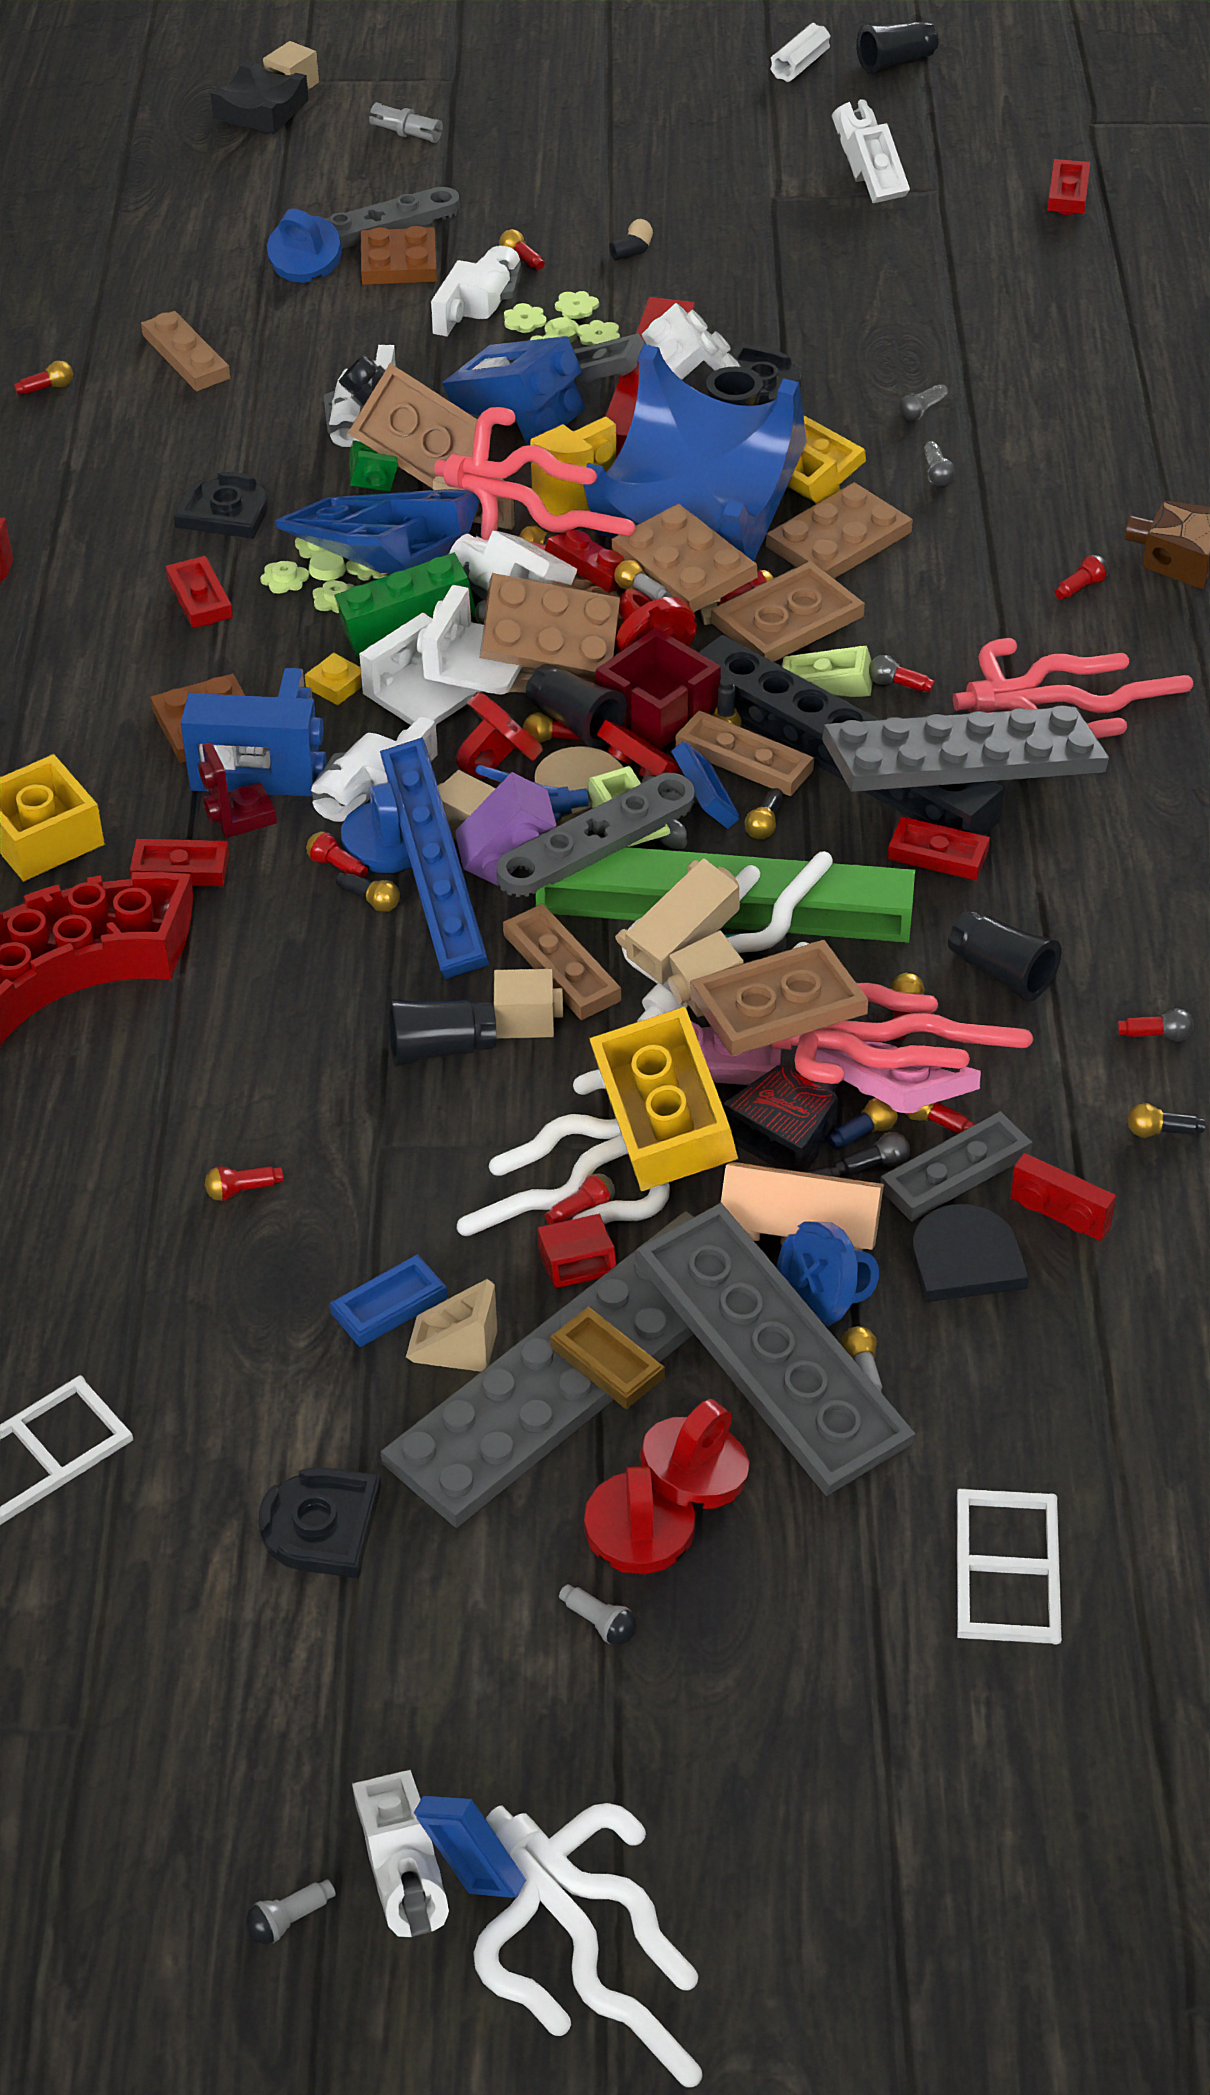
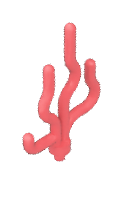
[434,407,636,550]
[952,638,1194,739]
[771,983,1033,1084]

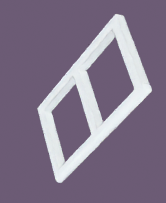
[0,1375,133,1525]
[957,1489,1062,1644]

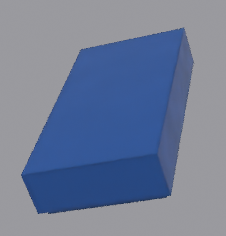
[671,742,739,829]
[330,1254,447,1347]
[414,1796,526,1898]

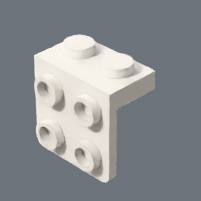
[641,303,741,380]
[417,585,523,694]
[359,613,482,725]

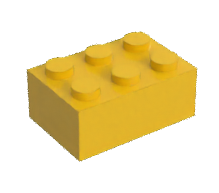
[589,1006,738,1192]

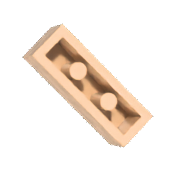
[721,1162,884,1251]

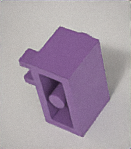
[455,772,557,886]

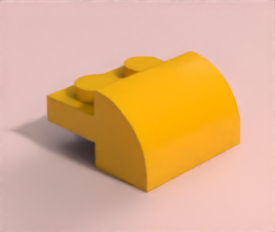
[530,416,616,516]
[787,416,866,504]

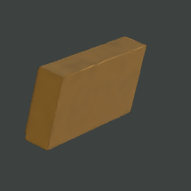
[550,1306,665,1409]

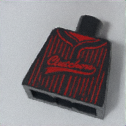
[723,1065,838,1172]

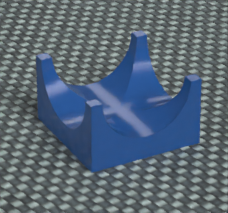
[584,344,807,561]

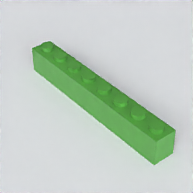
[536,847,915,943]

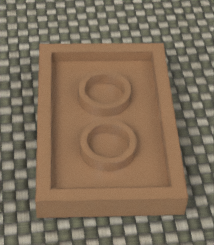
[348,363,493,489]
[766,482,913,579]
[611,504,757,612]
[711,561,865,662]
[479,573,620,680]
[690,940,868,1056]

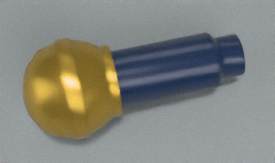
[828,1098,898,1149]

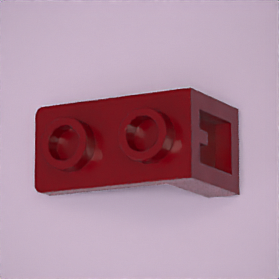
[198,742,277,838]

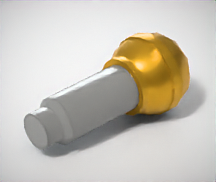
[614,560,671,600]
[840,1326,882,1392]

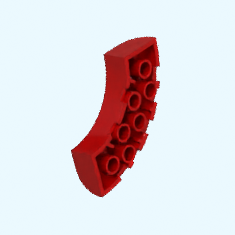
[0,872,193,1047]

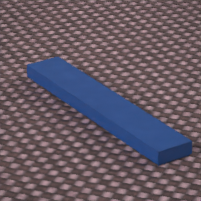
[380,737,490,979]

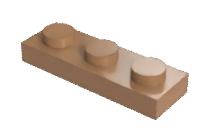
[141,311,231,391]
[676,710,814,796]
[503,904,621,1020]

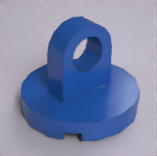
[267,209,342,283]
[341,782,412,873]
[777,1221,879,1326]

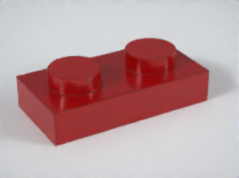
[1047,159,1090,215]
[545,529,623,593]
[166,556,233,628]
[597,720,685,777]
[887,816,990,881]
[130,839,230,886]
[1010,1153,1116,1241]

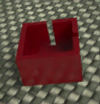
[596,628,721,749]

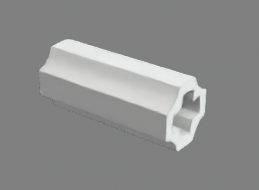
[770,23,831,82]

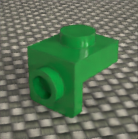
[349,440,398,492]

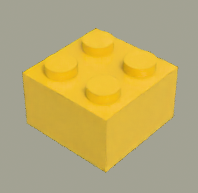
[0,754,105,882]

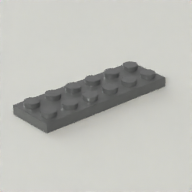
[822,706,1109,792]
[635,1202,915,1496]

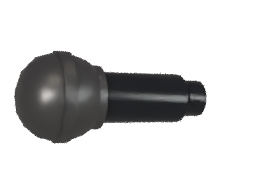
[834,1132,910,1176]

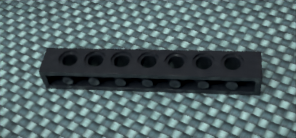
[698,634,1004,836]

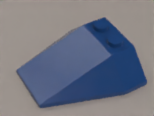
[275,489,480,574]

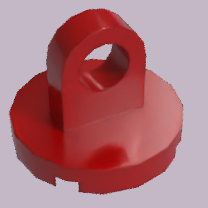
[615,589,697,654]
[456,692,543,780]
[639,1399,750,1509]
[584,1465,695,1575]

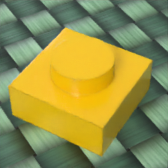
[305,653,362,705]

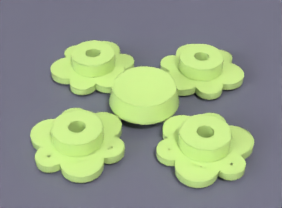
[504,291,620,346]
[261,537,390,613]

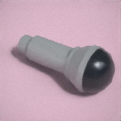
[559,1584,637,1645]
[246,1879,335,1944]

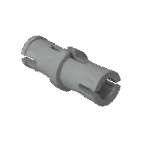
[369,102,443,143]

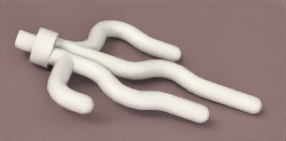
[622,851,833,1022]
[457,1069,670,1236]
[474,1803,702,2087]

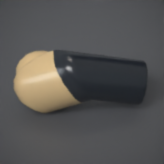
[609,219,653,261]

